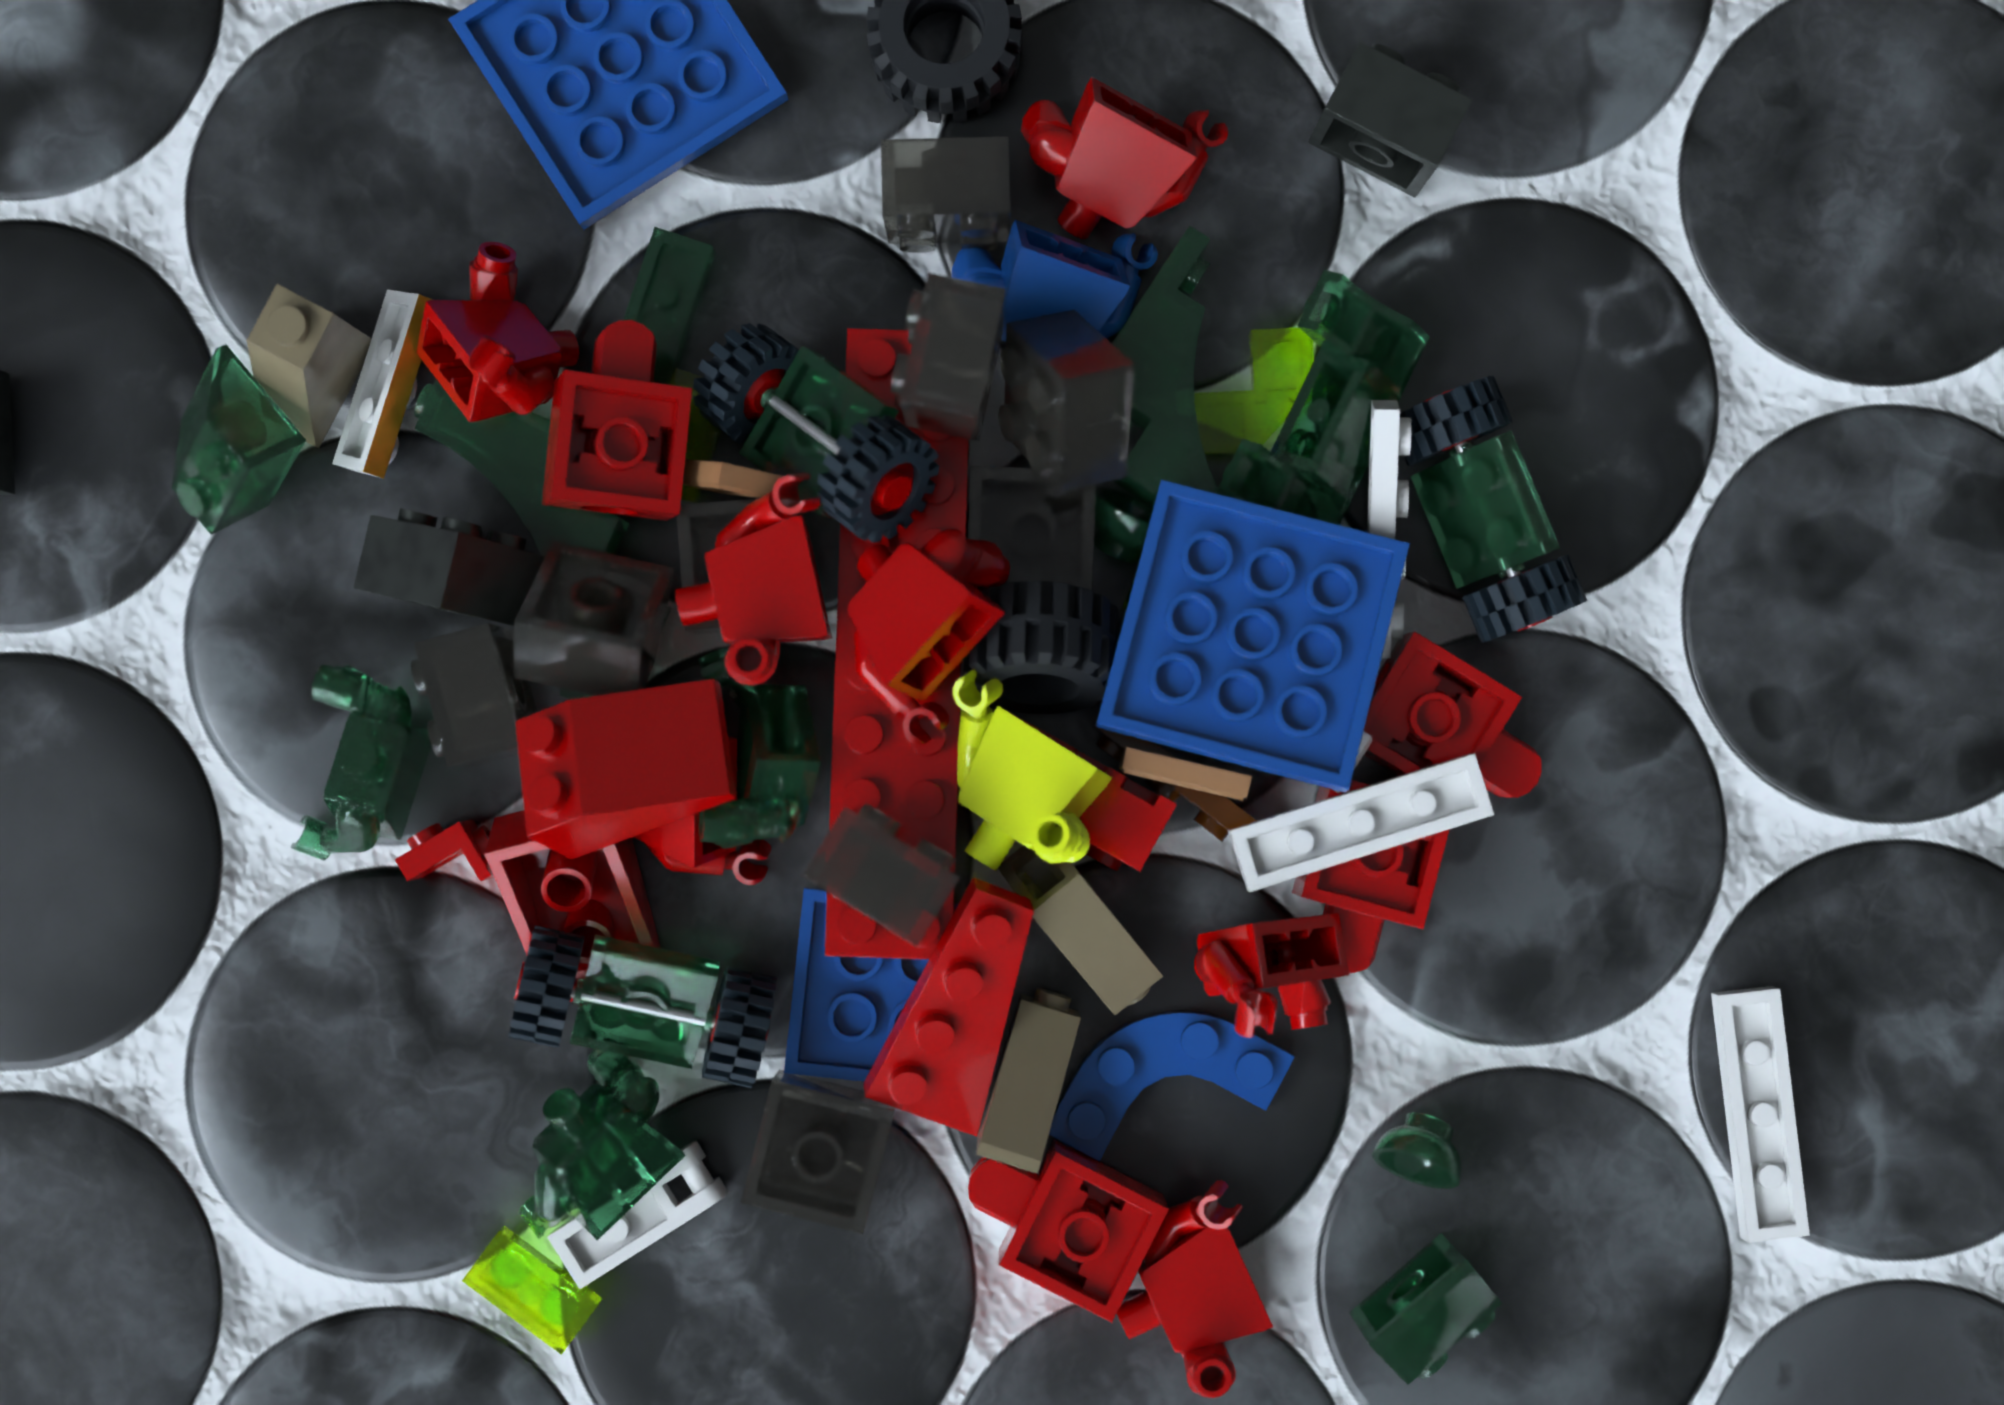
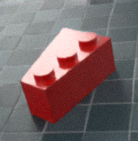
[1009,712,1177,872]

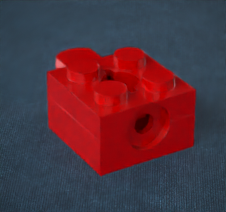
[542,320,692,521]
[1363,631,1542,798]
[1292,780,1450,973]
[968,1139,1169,1323]

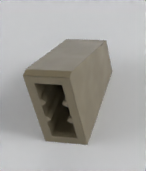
[246,284,371,448]
[998,845,1163,1015]
[976,988,1081,1174]

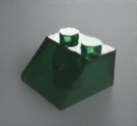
[172,344,306,535]
[1349,1233,1502,1385]

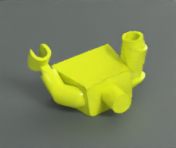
[953,669,1112,871]

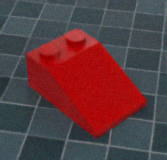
[515,679,737,860]
[484,810,667,1002]

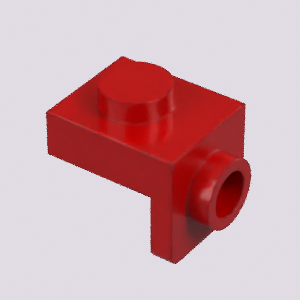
[395,820,494,881]

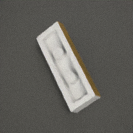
[332,290,432,479]

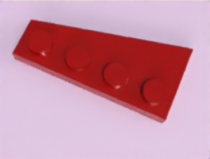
[863,877,1034,1137]

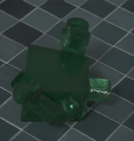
[698,648,821,849]
[291,664,435,861]
[519,1042,686,1241]

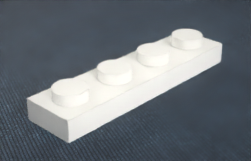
[1367,400,1411,658]
[1228,754,1494,892]
[1711,986,1810,1243]

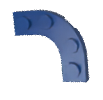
[1049,1010,1295,1161]

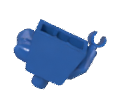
[952,220,1158,378]

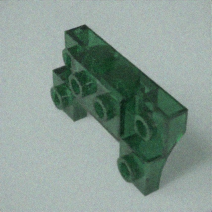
[1216,270,1430,525]

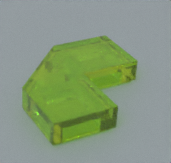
[1191,327,1315,457]

